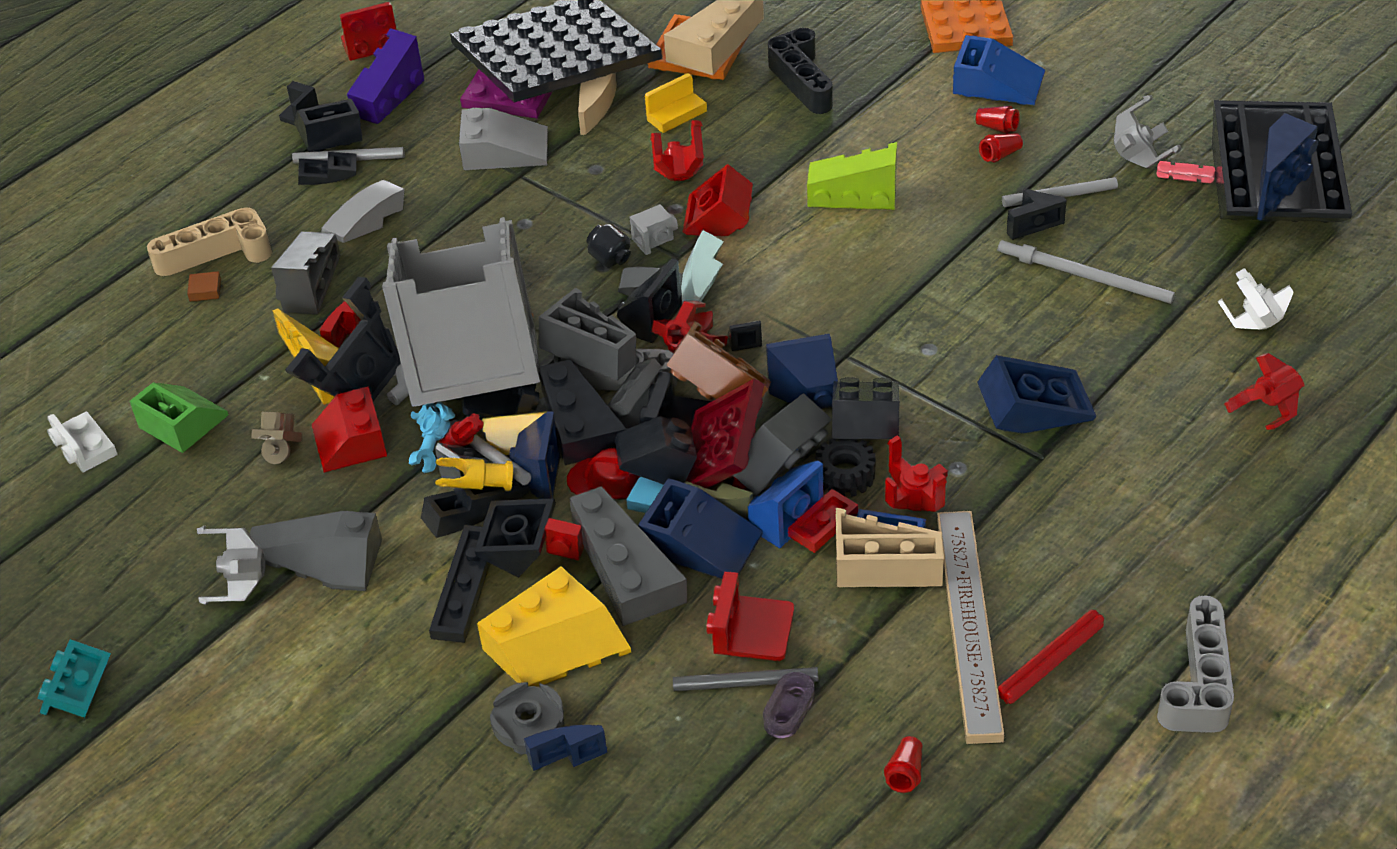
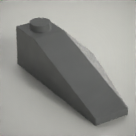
[250,511,382,591]

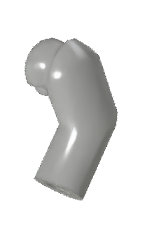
[387,364,409,405]

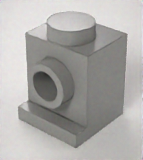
[630,204,678,255]

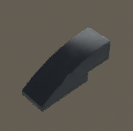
[421,478,530,538]

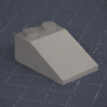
[459,108,548,170]

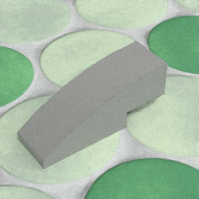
[321,180,404,243]

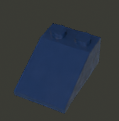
[977,355,1096,433]

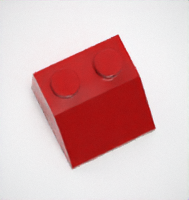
[683,164,753,236]
[312,387,387,473]

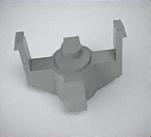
[1114,95,1182,168]
[197,525,265,605]

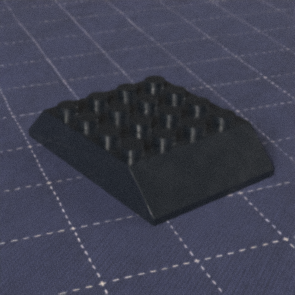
[1212,100,1352,223]

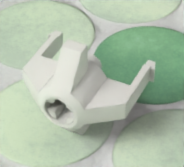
[1218,268,1294,330]

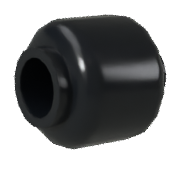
[586,223,631,268]

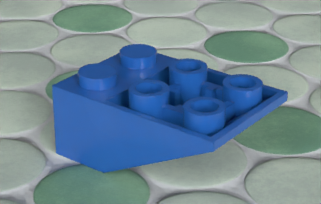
[953,35,1045,105]

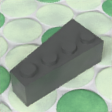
[570,487,687,626]

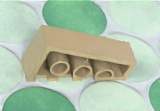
[664,0,764,75]

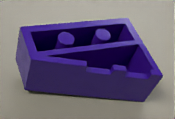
[347,28,424,124]

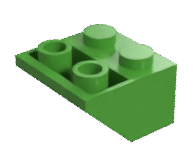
[130,382,229,453]

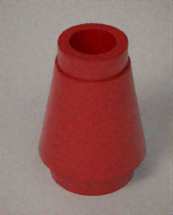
[975,106,1020,134]
[979,133,1023,163]
[884,736,923,793]

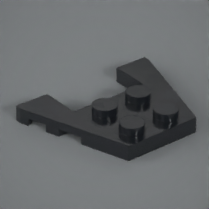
[285,277,401,402]

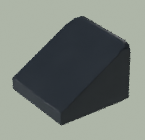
[728,321,762,351]

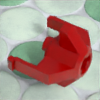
[650,120,704,181]
[651,301,728,353]
[1224,353,1305,430]
[885,435,948,512]

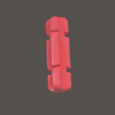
[1157,161,1215,184]

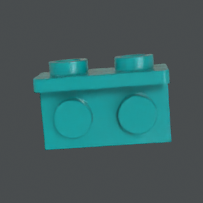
[37,639,111,718]

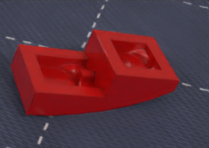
[319,301,361,348]

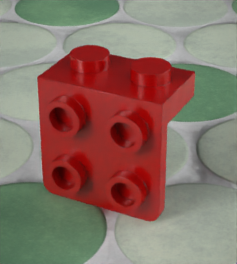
[707,571,794,661]

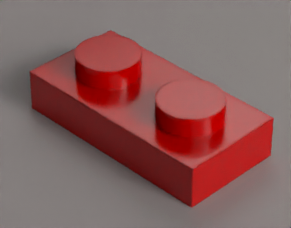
[788,489,858,553]

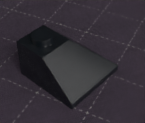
[617,258,682,343]

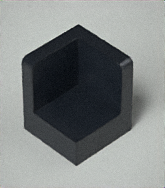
[279,81,319,125]

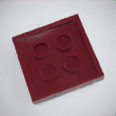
[685,378,765,488]

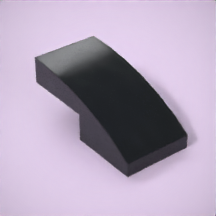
[298,152,356,185]

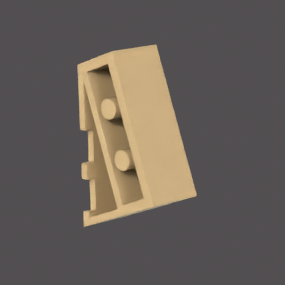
[836,507,944,587]

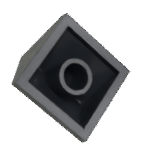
[474,498,556,578]

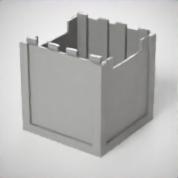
[382,217,540,407]

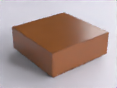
[187,271,221,302]

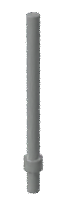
[998,240,1175,304]

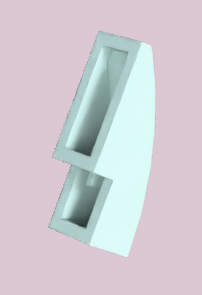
[681,230,724,309]

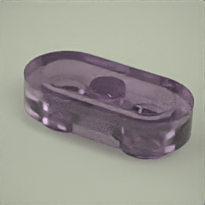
[763,672,814,738]

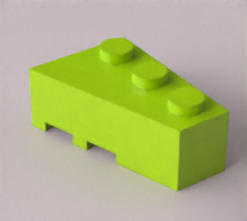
[807,142,897,210]

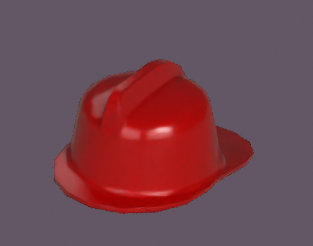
[567,448,640,499]

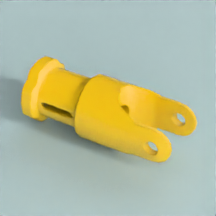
[435,458,513,491]

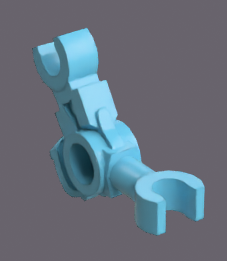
[409,402,455,473]

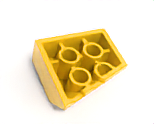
[477,566,631,687]

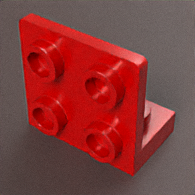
[340,2,397,61]

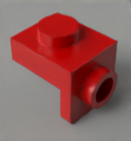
[545,518,584,561]

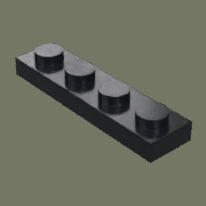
[429,525,490,643]

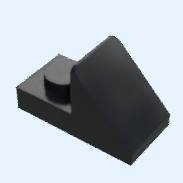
[1007,189,1067,240]

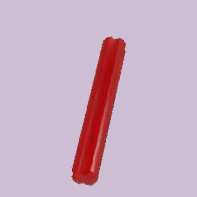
[998,609,1105,704]

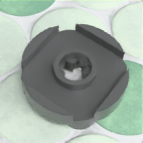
[490,682,565,754]

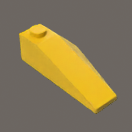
[272,309,339,405]

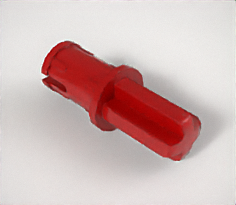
[439,413,484,446]

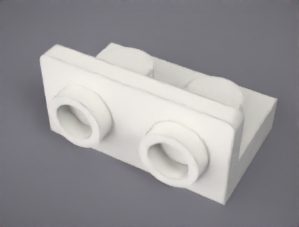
[47,411,118,472]

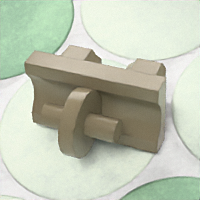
[251,412,302,464]

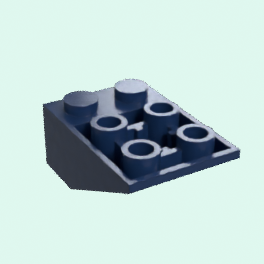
[1257,113,1318,220]
[638,478,763,579]

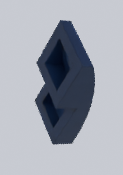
[524,725,607,771]

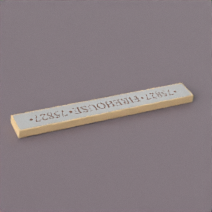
[937,511,1004,744]

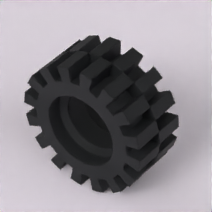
[815,438,876,497]

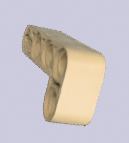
[147,208,272,276]

